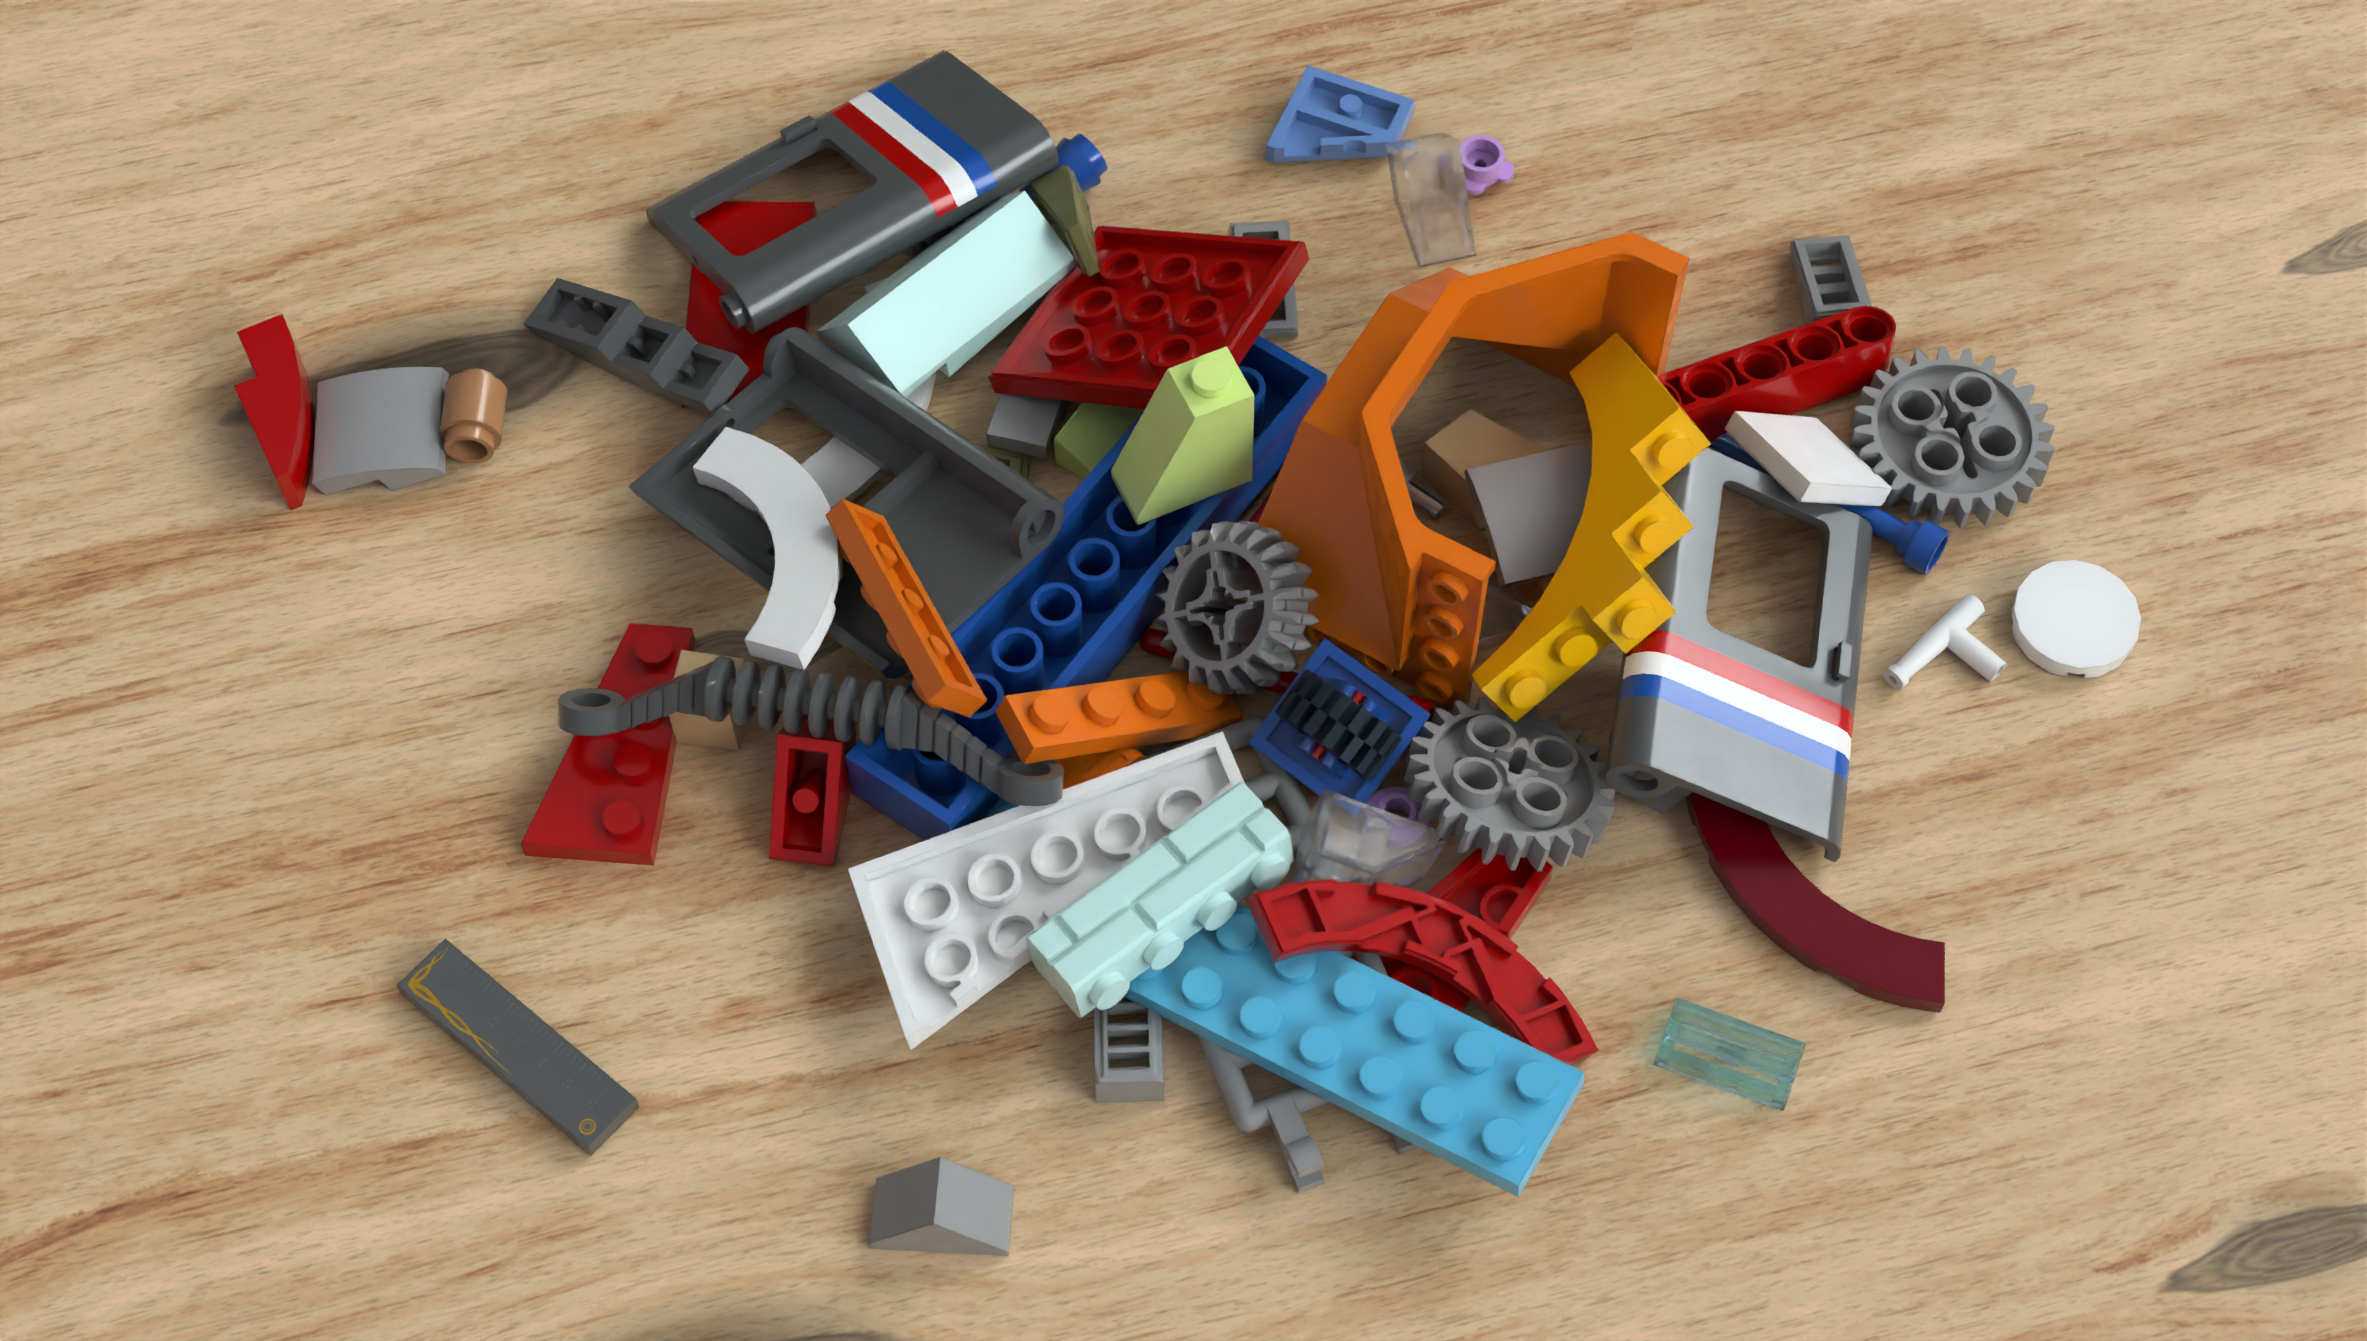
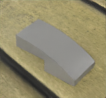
[986,394,1070,459]

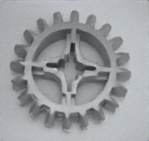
[1153,520,1320,695]

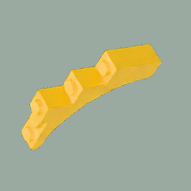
[1471,332,1711,723]

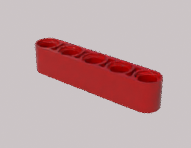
[1657,306,1896,443]

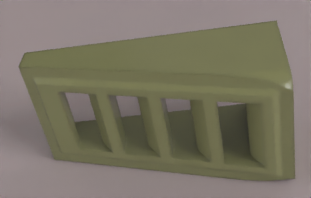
[1029,165,1099,277]

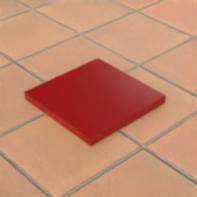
[988,225,1310,409]

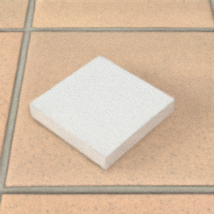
[1725,411,1892,506]

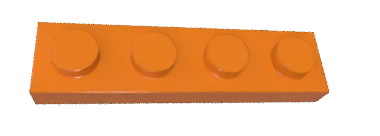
[825,498,987,718]
[995,672,1243,764]

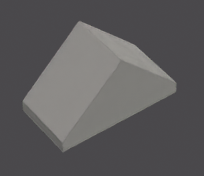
[869,1157,1014,1256]

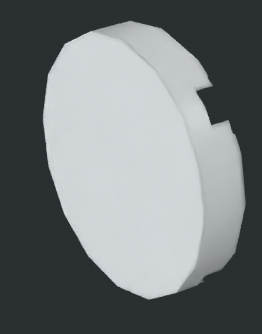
[2011,560,2141,678]

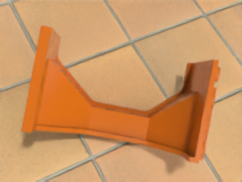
[1252,232,1689,707]

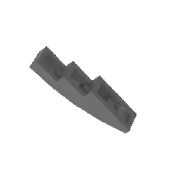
[524,278,750,416]

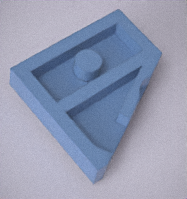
[1265,65,1415,163]

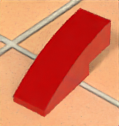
[234,314,315,510]

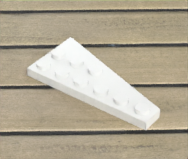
[848,731,1245,1050]

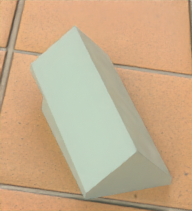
[817,191,1076,398]

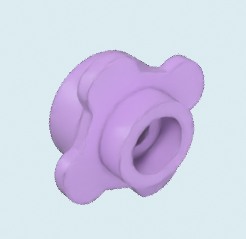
[1446,135,1515,195]

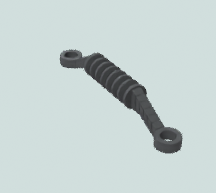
[558,656,1064,806]

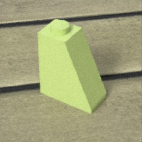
[1111,346,1255,525]

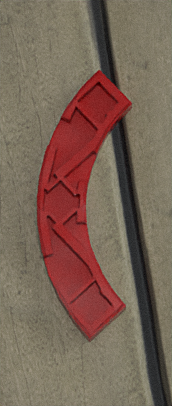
[1246,879,1599,1065]

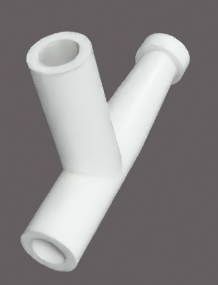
[1883,594,2007,690]

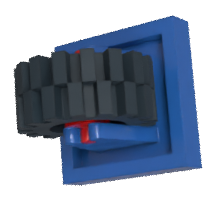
[1248,638,1431,821]

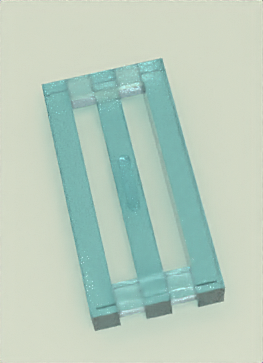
[1653,997,1806,1111]

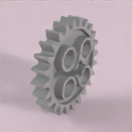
[1850,346,2055,528]
[1403,697,1616,871]

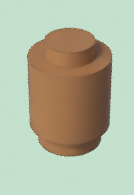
[439,368,507,463]

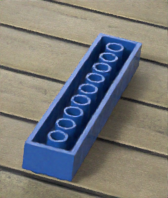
[845,336,1327,841]

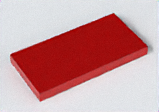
[681,201,817,408]

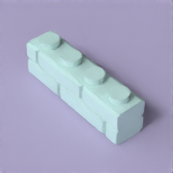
[1025,782,1294,1018]

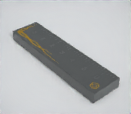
[397,938,639,1156]

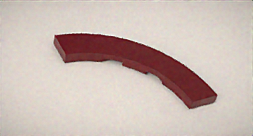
[1686,792,1945,1013]

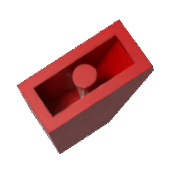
[769,716,857,867]

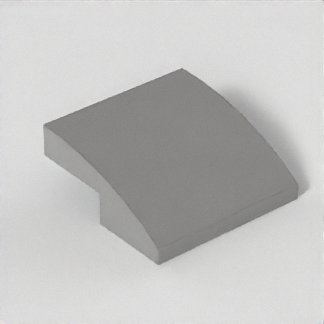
[312,367,449,496]
[1464,442,1592,588]

